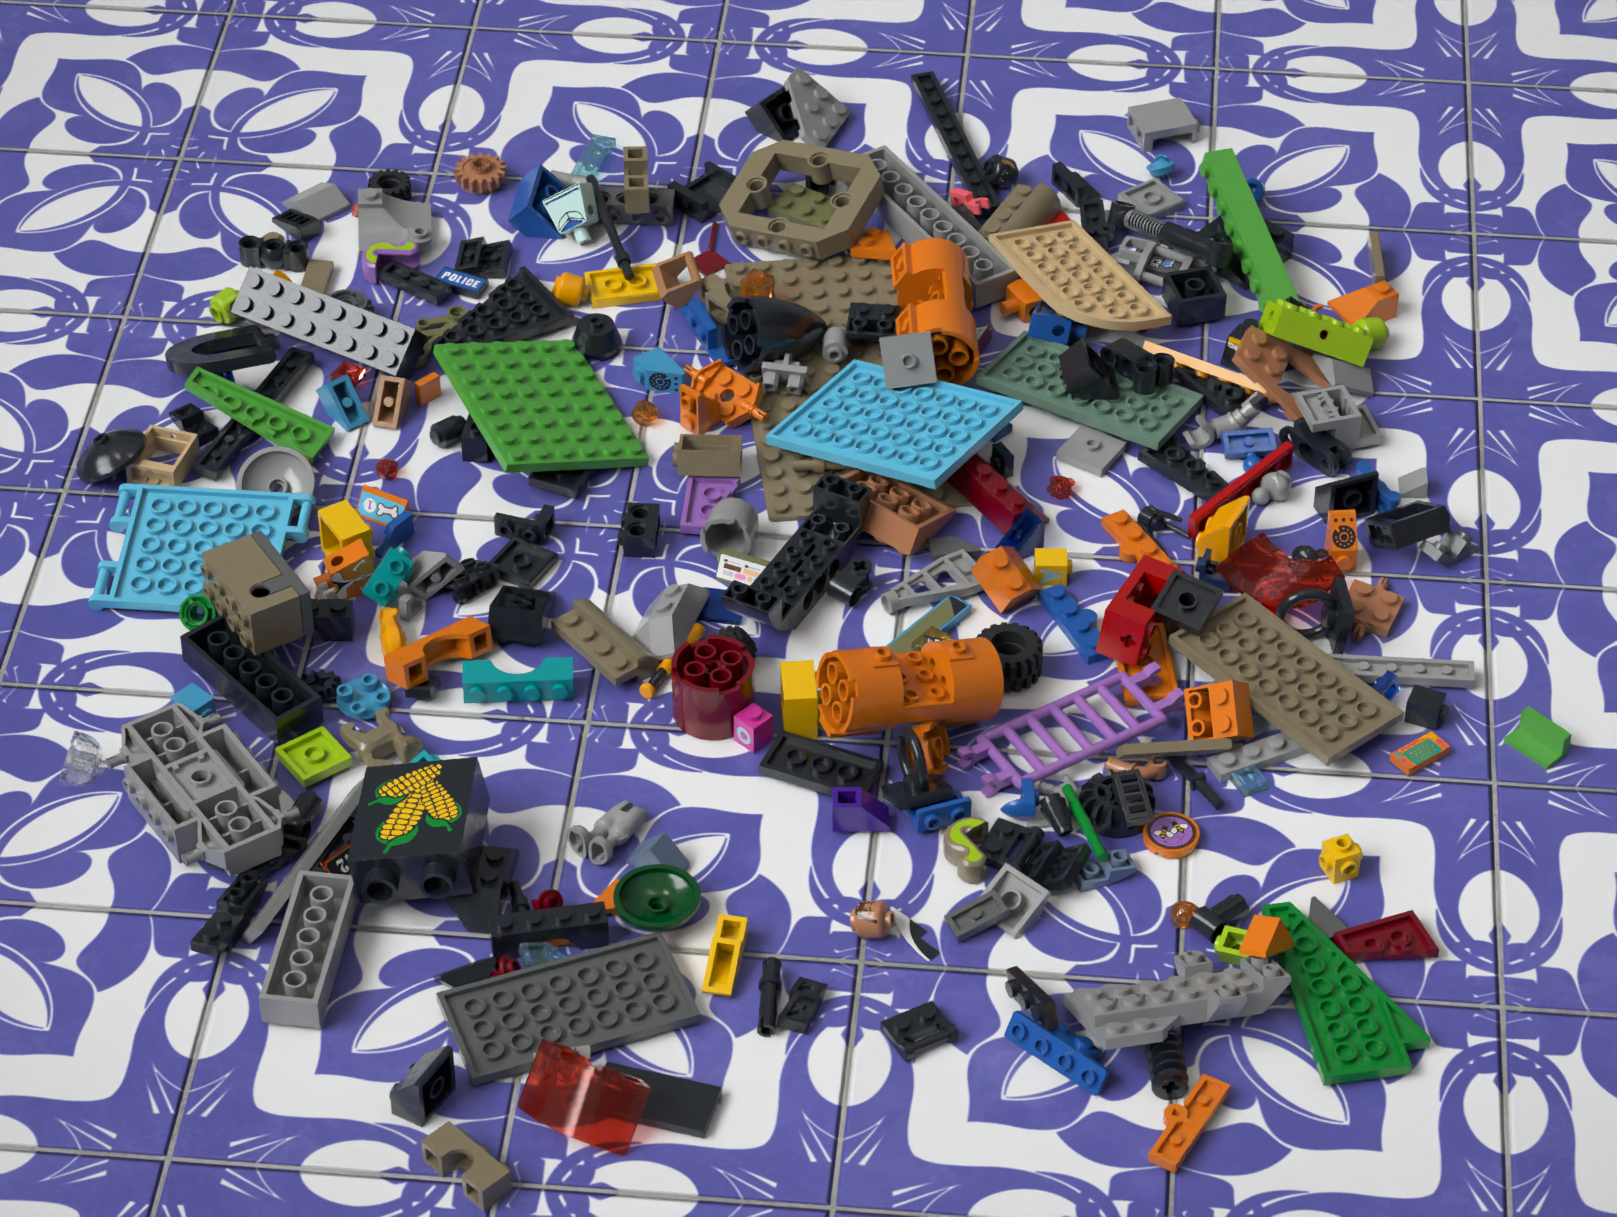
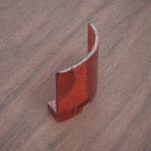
[1216,532,1345,609]
[518,1039,651,1156]

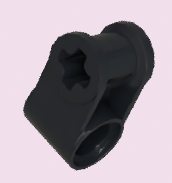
[827,557,872,607]

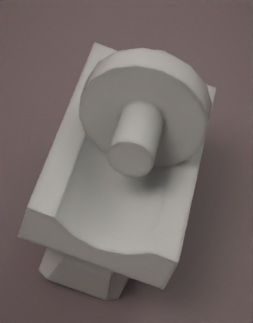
[761,353,809,395]

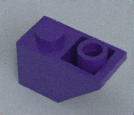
[832,787,889,832]

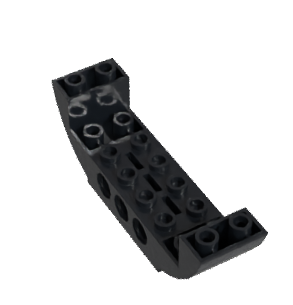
[721,472,872,631]

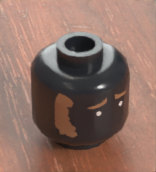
[982,154,1019,189]

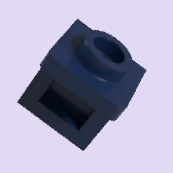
[1195,548,1237,591]

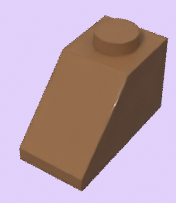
[372,375,413,429]

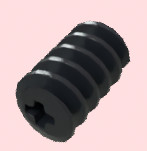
[1145,1032,1190,1100]

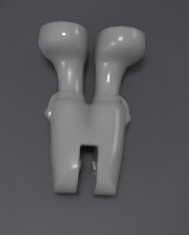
[567,800,648,865]

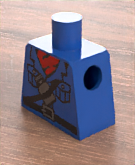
[1027,300,1088,344]

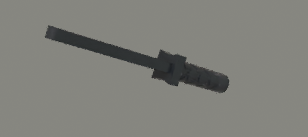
[1164,756,1225,810]

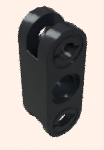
[1279,417,1352,476]

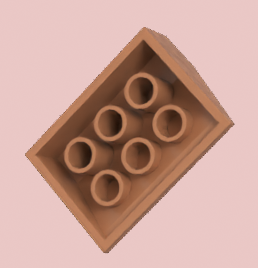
[840,469,956,556]

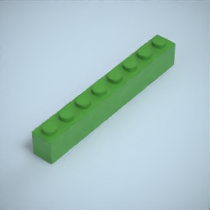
[1199,148,1300,313]

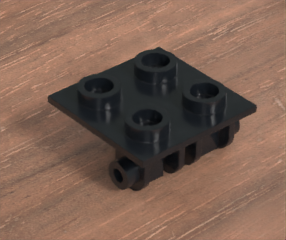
[443,558,501,604]

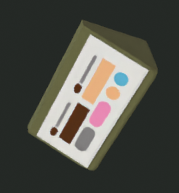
[716,547,770,585]

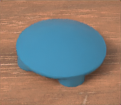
[336,673,392,719]

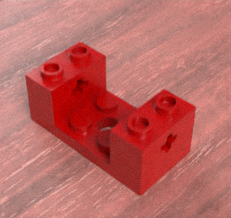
[1095,555,1184,667]

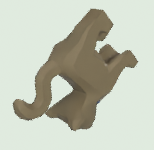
[339,707,424,767]

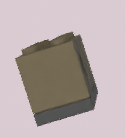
[200,530,314,656]

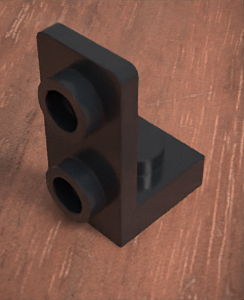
[494,504,555,546]

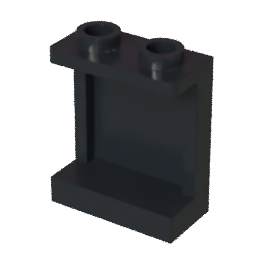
[667,161,737,224]

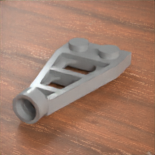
[881,549,984,614]

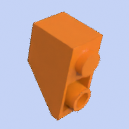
[680,384,720,434]

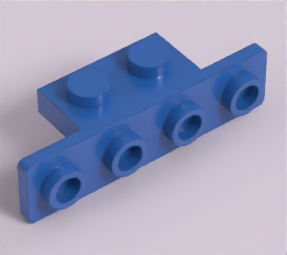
[679,300,735,366]
[1004,1011,1109,1096]

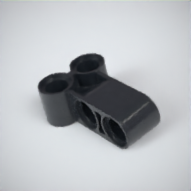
[1100,338,1175,395]

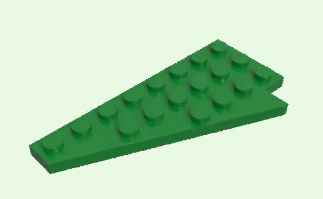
[1261,902,1431,1086]

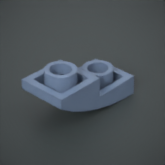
[1074,848,1137,892]

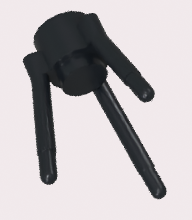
[1137,505,1191,558]

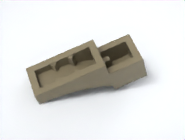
[699,273,732,323]

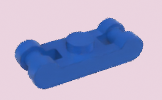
[1355,461,1401,513]

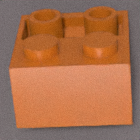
[1184,680,1254,742]

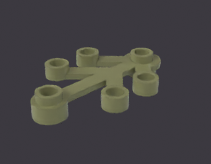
[414,305,468,369]

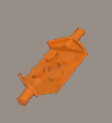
[683,359,770,428]

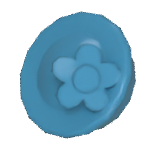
[1146,154,1175,178]

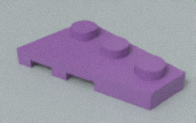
[680,476,740,535]

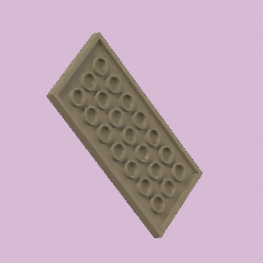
[1168,593,1404,766]

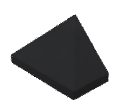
[433,956,496,988]

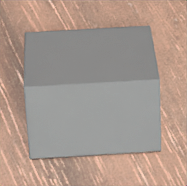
[283,182,350,222]
[1312,354,1374,397]
[979,863,1051,939]

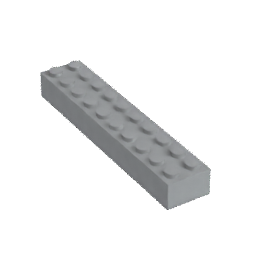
[844,145,1018,309]

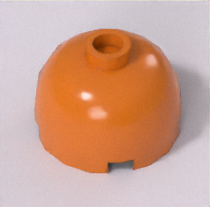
[908,720,950,776]

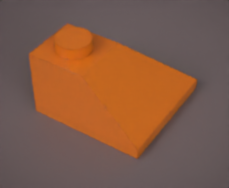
[1327,280,1399,325]

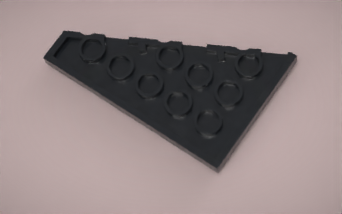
[431,266,574,352]

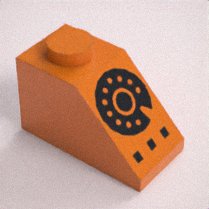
[1324,509,1358,572]

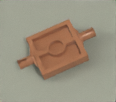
[1349,577,1405,642]

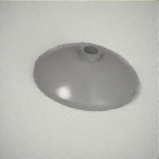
[236,446,315,518]

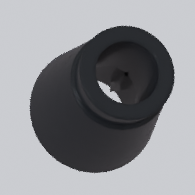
[1039,793,1074,837]

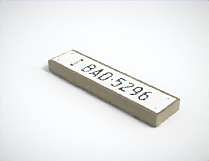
[1116,738,1232,759]

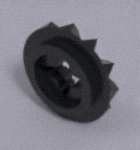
[302,669,342,703]

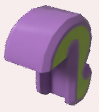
[361,240,420,284]

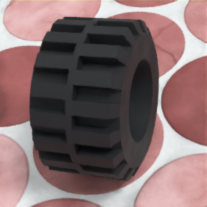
[976,622,1043,693]

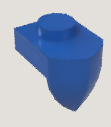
[1000,778,1040,820]

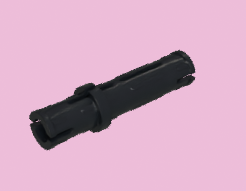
[757,957,782,1037]

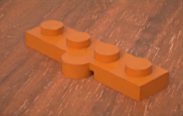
[1101,509,1177,567]
[1148,1073,1230,1173]

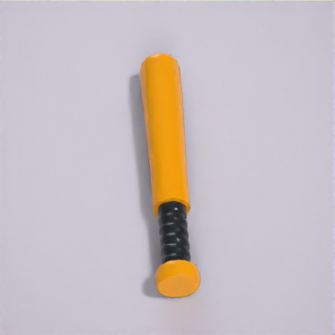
[639,623,705,699]

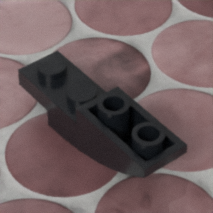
[190,872,268,957]

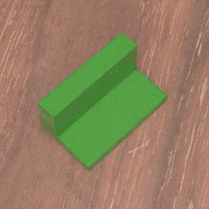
[1504,706,1572,770]

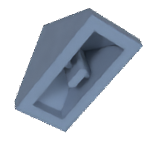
[626,832,690,871]

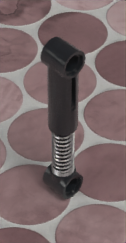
[1107,200,1234,269]

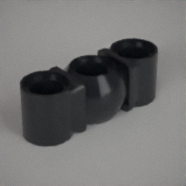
[239,235,310,273]

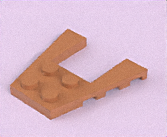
[1232,325,1331,422]

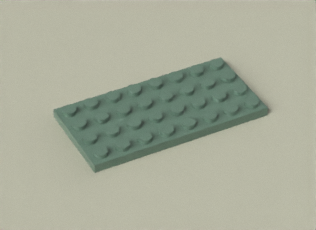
[976,331,1204,451]

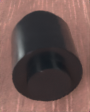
[429,415,466,448]

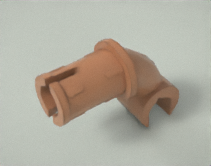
[1105,756,1167,780]

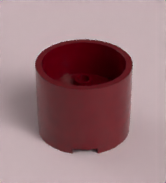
[671,635,755,740]

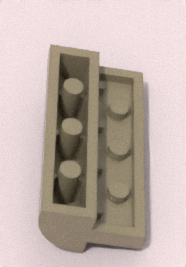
[978,182,1061,241]
[551,598,660,686]

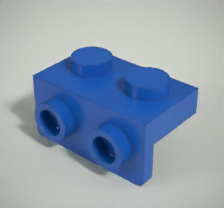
[906,789,972,833]

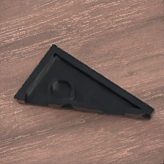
[1174,366,1268,416]

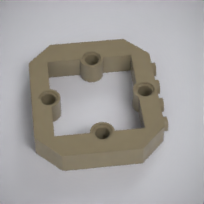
[719,140,885,260]

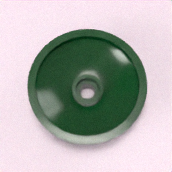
[613,864,701,931]

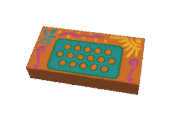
[1389,731,1451,776]

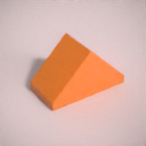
[1240,914,1294,958]

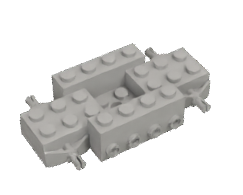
[105,702,300,877]

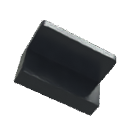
[1051,161,1101,208]

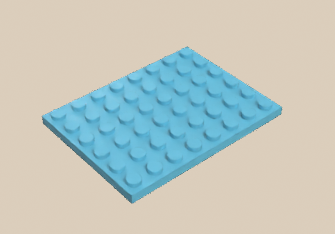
[765,359,1023,489]

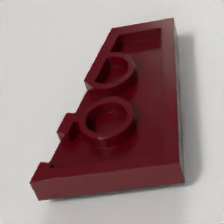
[1333,910,1439,960]

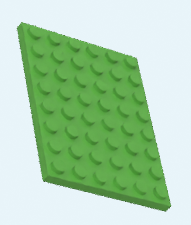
[433,339,649,473]

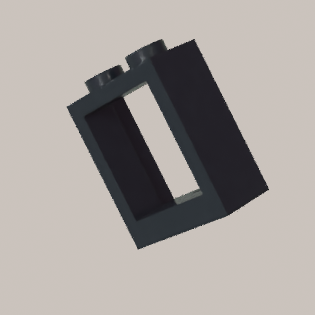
[1365,500,1451,549]

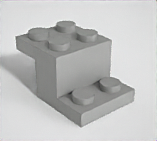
[1295,385,1383,450]

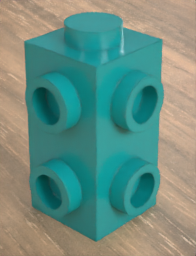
[361,546,415,607]

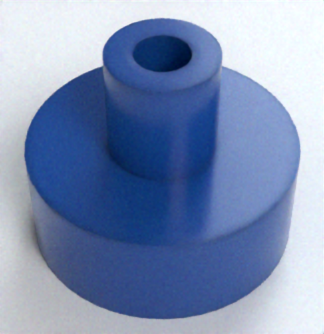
[1246,179,1266,202]

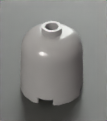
[700,497,758,561]

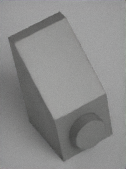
[407,551,465,600]

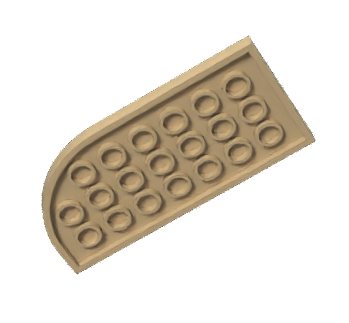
[988,220,1172,333]

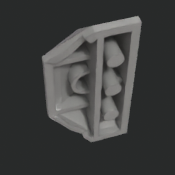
[632,583,710,661]

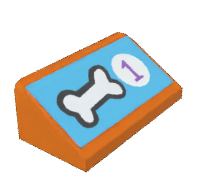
[357,484,410,526]

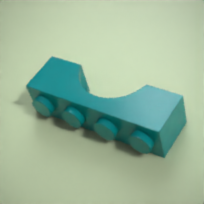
[462,657,574,703]

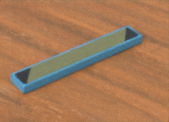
[885,595,972,653]

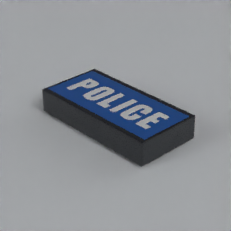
[436,267,489,300]

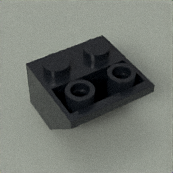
[845,302,901,344]

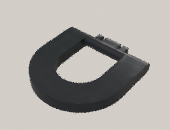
[165,325,281,375]

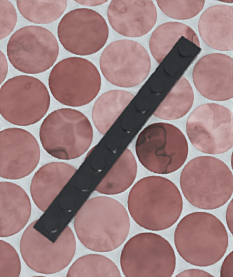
[911,71,1001,217]

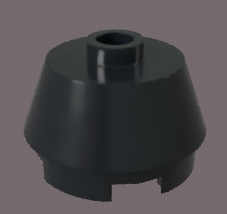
[572,313,622,362]

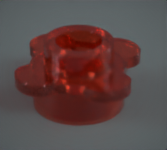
[1047,476,1075,500]

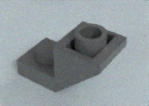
[1418,529,1478,568]

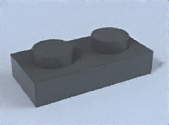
[944,889,1010,943]

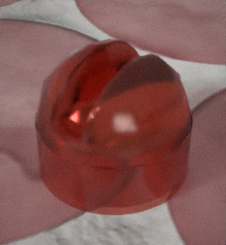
[376,458,398,481]

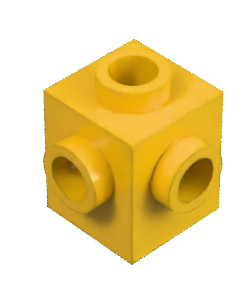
[1319,833,1363,884]

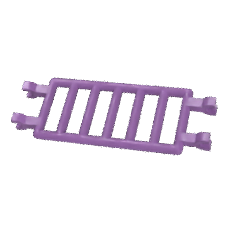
[957,662,1185,799]

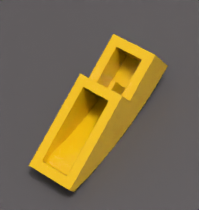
[702,914,749,997]

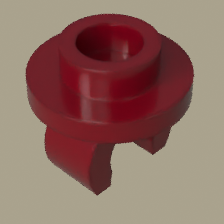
[531,889,563,910]
[489,954,521,978]

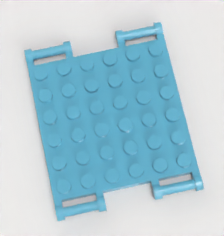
[88,483,316,614]

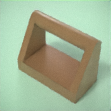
[652,251,703,310]

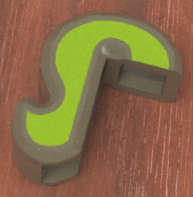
[943,817,989,883]

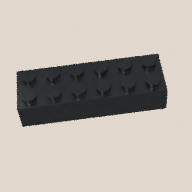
[180,615,324,746]

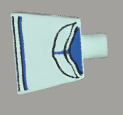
[543,183,599,244]

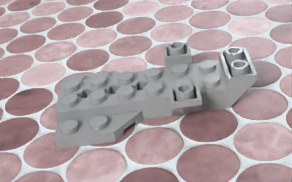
[1063,950,1291,1050]

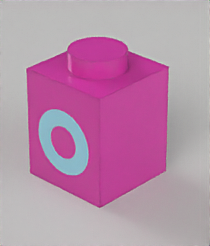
[734,702,773,753]

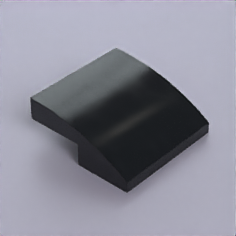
[454,236,513,279]
[1022,840,1092,891]

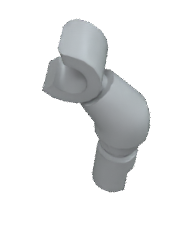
[1183,390,1264,450]

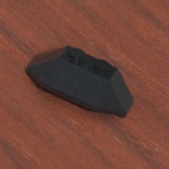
[445,846,519,934]

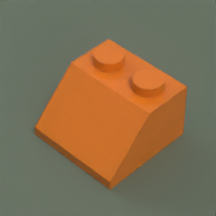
[971,546,1043,614]

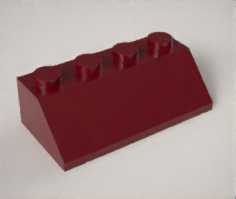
[946,452,1050,539]

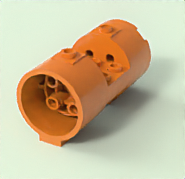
[890,238,979,386]
[816,637,1004,738]

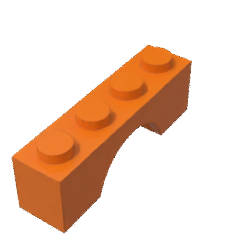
[383,616,494,690]

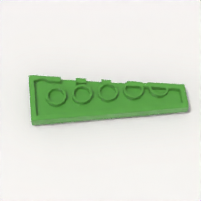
[184,366,335,465]

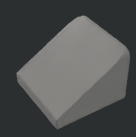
[1398,467,1428,498]

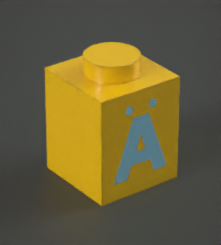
[1034,548,1072,586]

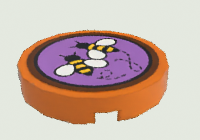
[1143,812,1200,859]

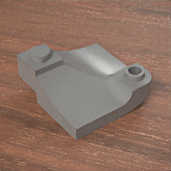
[358,188,432,258]

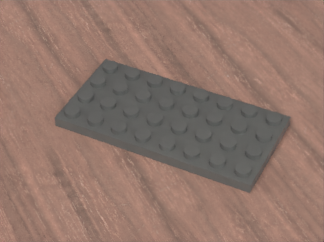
[436,931,701,1086]

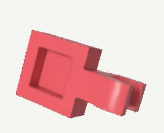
[949,188,990,215]

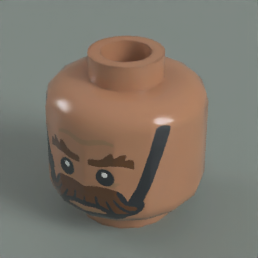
[850,901,895,939]

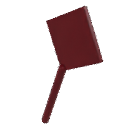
[694,221,730,277]

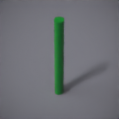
[1062,784,1109,862]

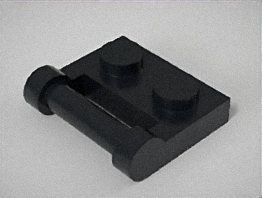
[979,817,1045,873]
[880,1001,959,1061]

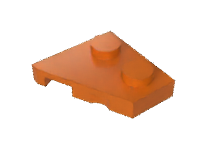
[850,227,897,260]

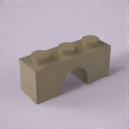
[623,146,649,214]
[421,1121,512,1212]

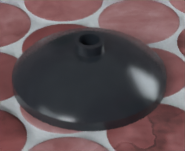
[76,428,147,483]

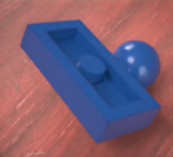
[1221,428,1277,472]

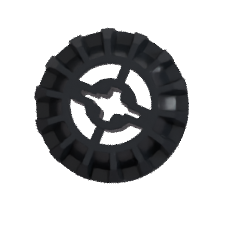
[1079,769,1156,838]

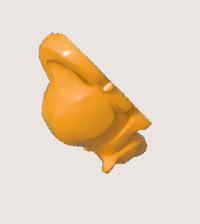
[378,607,408,656]

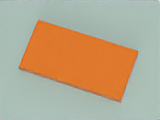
[1115,623,1178,707]

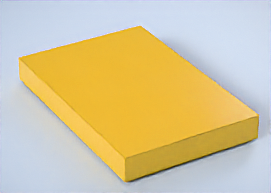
[584,263,661,309]

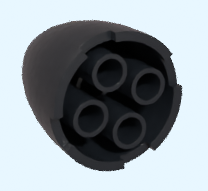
[722,296,827,373]

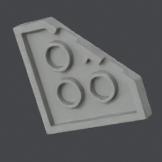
[784,66,851,147]

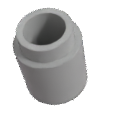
[822,327,848,363]

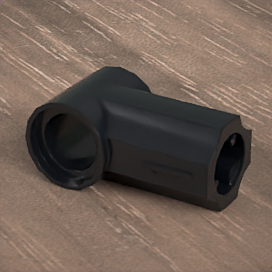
[283,790,323,840]
[1190,893,1249,944]

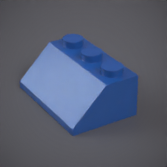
[508,164,568,239]

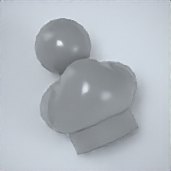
[1252,470,1292,505]

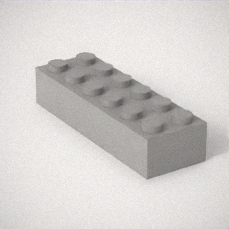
[259,870,359,1028]

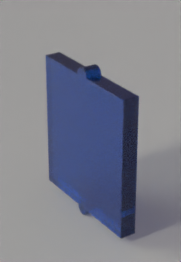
[697,587,743,626]

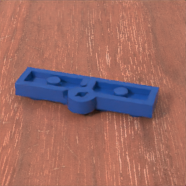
[1037,583,1109,665]

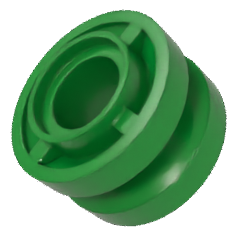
[179,593,219,631]

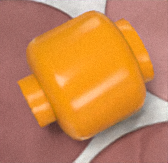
[552,272,589,308]

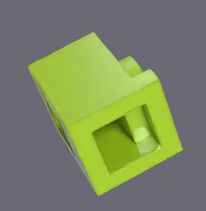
[1214,925,1251,966]

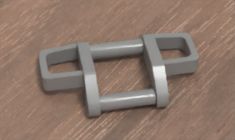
[1118,236,1218,287]

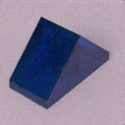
[995,507,1045,560]

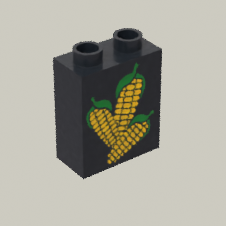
[347,757,490,904]

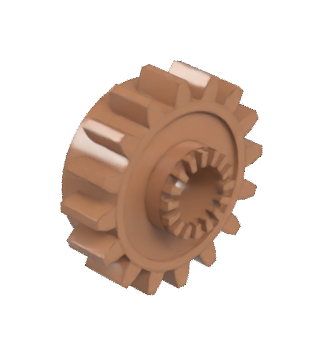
[454,152,507,194]

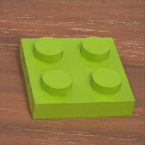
[275,726,353,788]

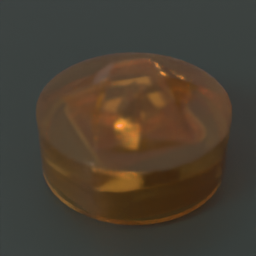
[631,400,658,426]
[1170,901,1199,929]

